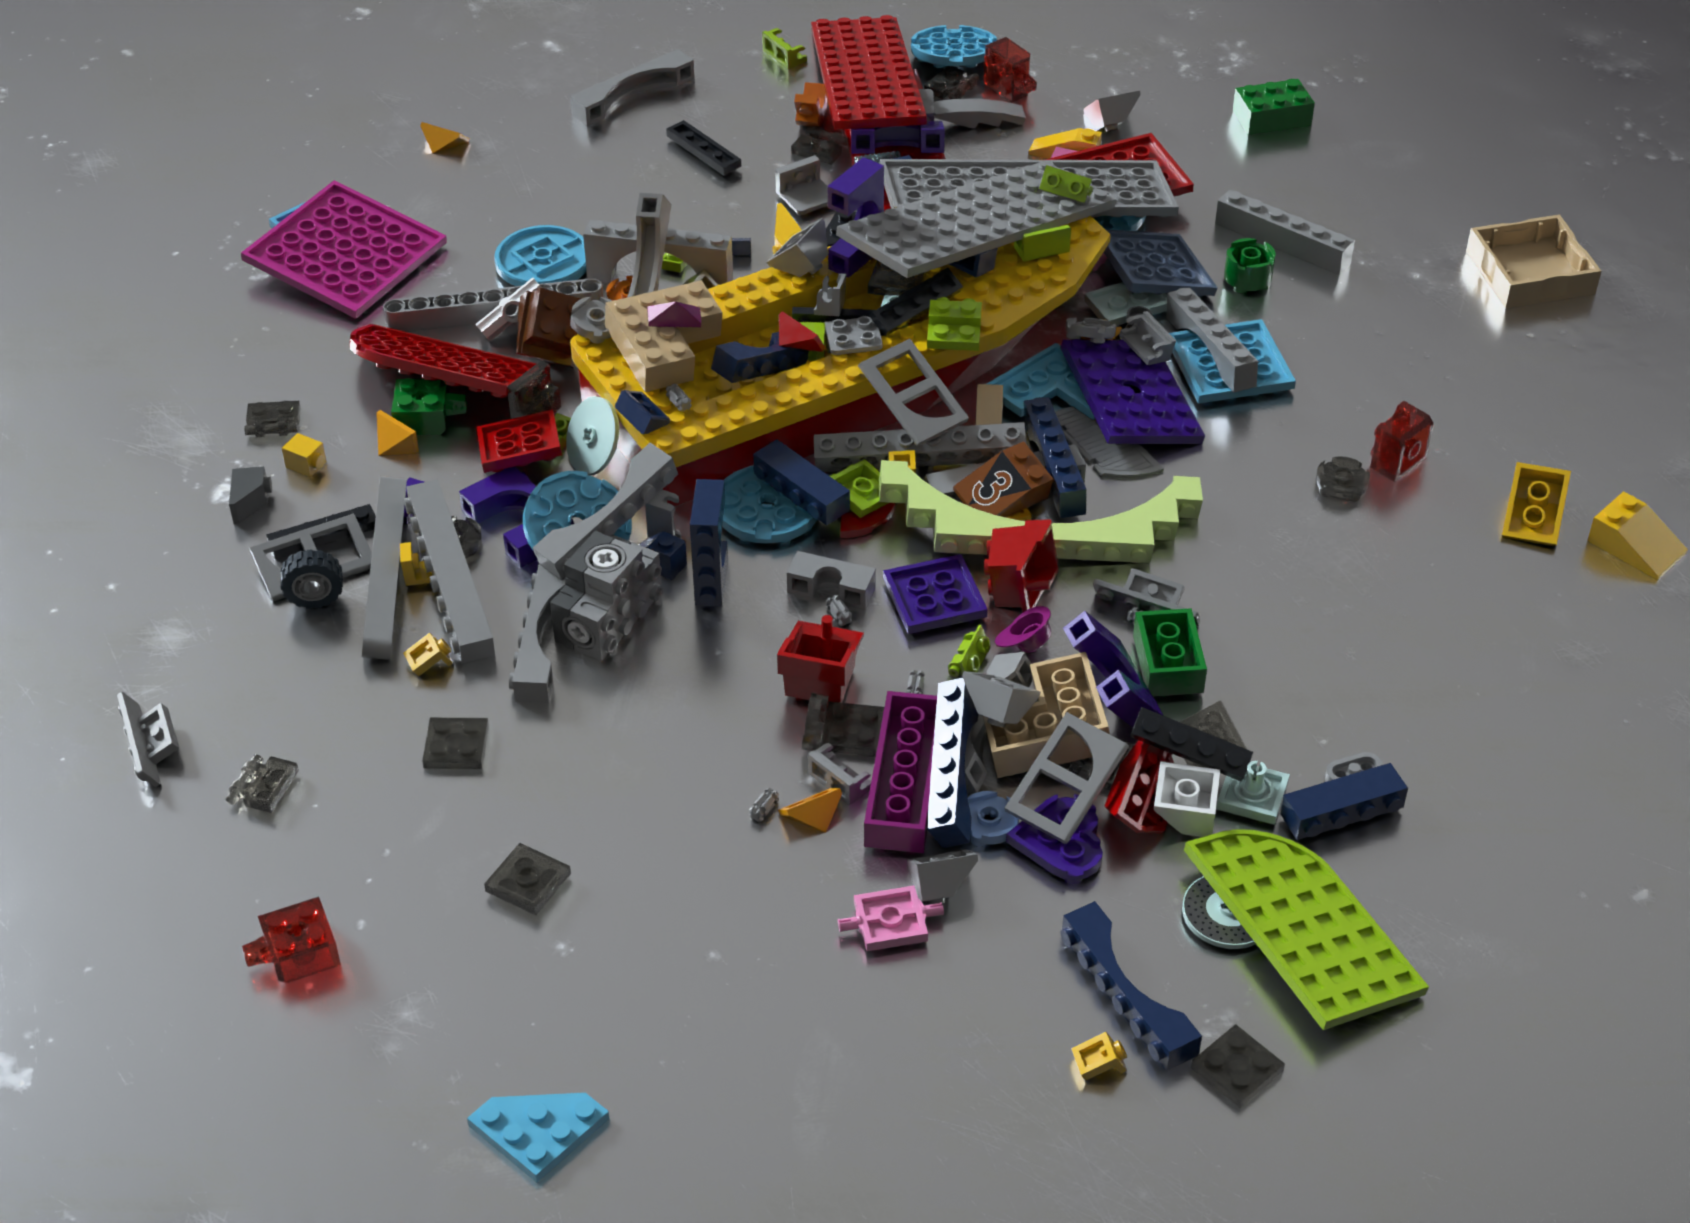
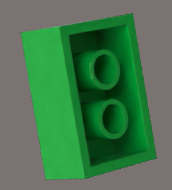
[1233,79,1315,135]
[1133,608,1207,696]

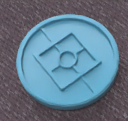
[494,225,586,286]

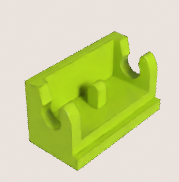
[762,28,807,69]

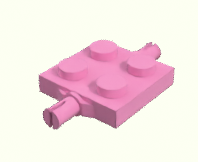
[837,885,944,951]

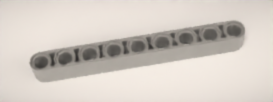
[383,279,603,331]
[362,475,407,660]

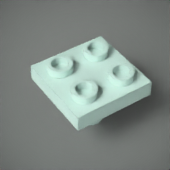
[1216,761,1290,825]

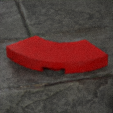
[840,503,896,538]

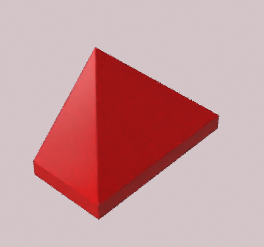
[779,311,826,352]

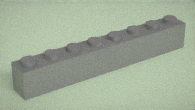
[404,479,495,664]

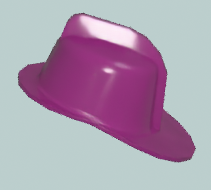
[994,606,1051,653]

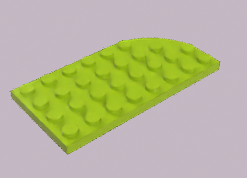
[1184,829,1429,1030]

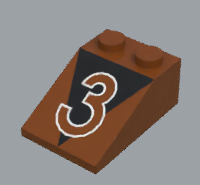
[953,441,1054,517]

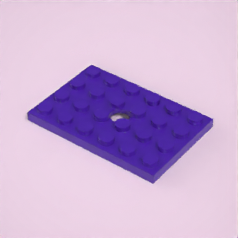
[1060,339,1205,444]

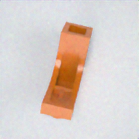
[794,82,828,127]

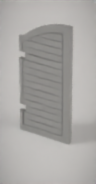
[1055,406,1164,478]

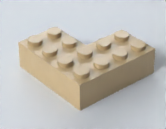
[605,280,723,392]
[983,652,1110,778]

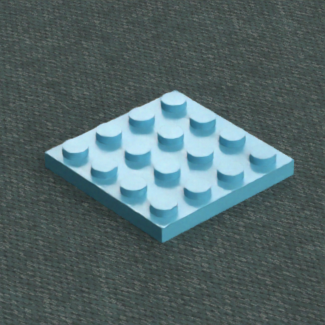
[1169,319,1296,404]

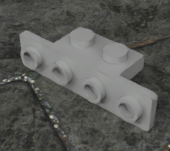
[1093,568,1201,626]
[117,692,179,787]

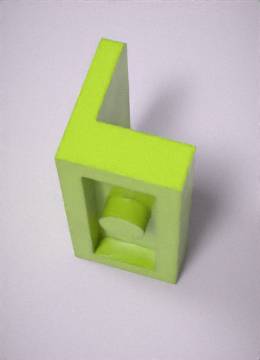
[1014,225,1071,262]

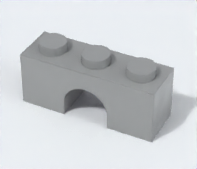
[787,551,876,610]

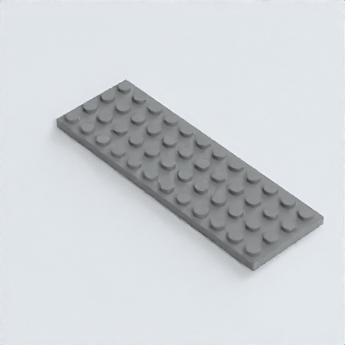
[879,159,1179,217]
[836,160,1116,278]

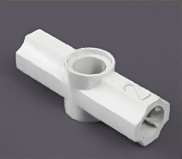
[475,277,542,342]

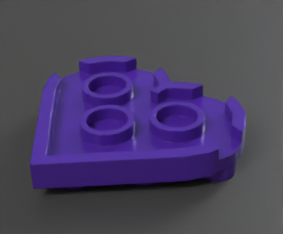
[1006,794,1103,884]

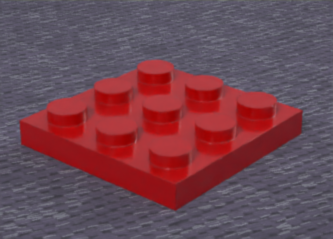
[477,410,562,473]

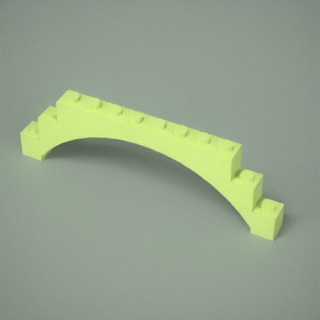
[879,460,1203,563]

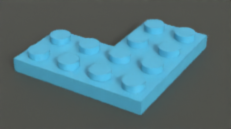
[987,343,1095,420]

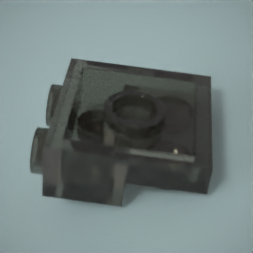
[507,360,561,419]

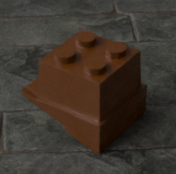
[516,288,581,368]

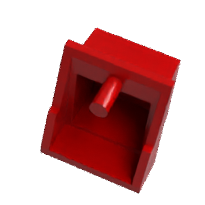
[984,519,1059,613]
[777,615,864,706]

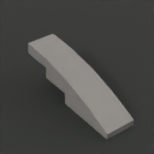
[934,99,1026,129]

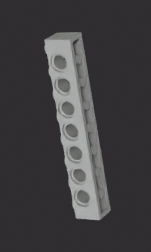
[814,422,1026,472]

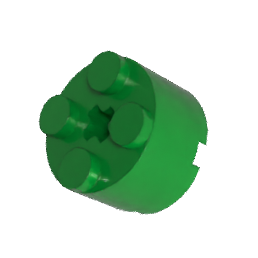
[1224,238,1276,293]

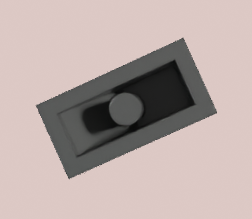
[229,466,272,524]

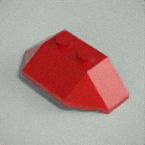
[1104,740,1174,834]

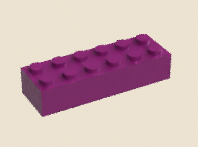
[864,691,937,853]

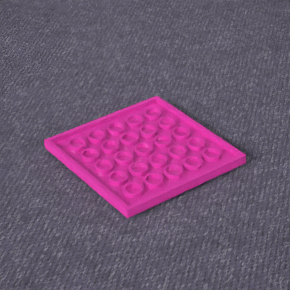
[241,180,447,319]

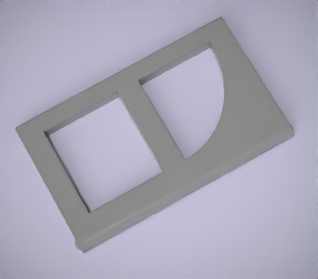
[858,339,969,447]
[250,513,372,602]
[1004,712,1129,844]

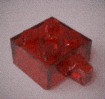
[983,37,1037,103]
[1370,401,1434,482]
[242,897,341,983]

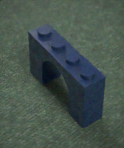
[690,479,728,606]

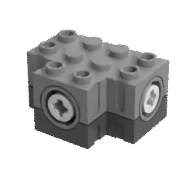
[550,531,663,662]

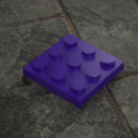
[883,554,988,634]

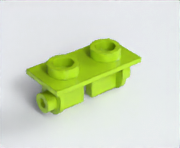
[1039,165,1093,203]
[948,625,991,677]

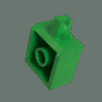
[391,378,467,435]

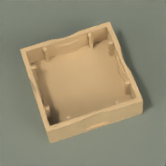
[1466,214,1601,309]

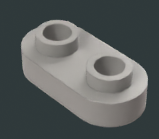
[1325,752,1383,782]

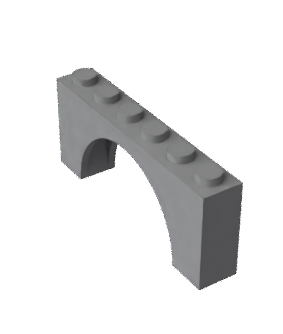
[583,220,733,285]

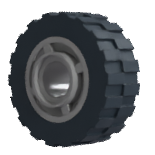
[280,549,343,609]

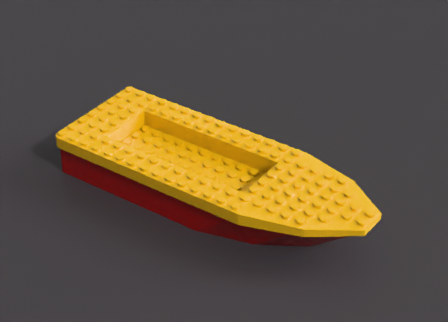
[570,216,1111,507]

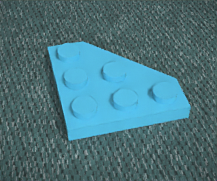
[467,1093,610,1183]

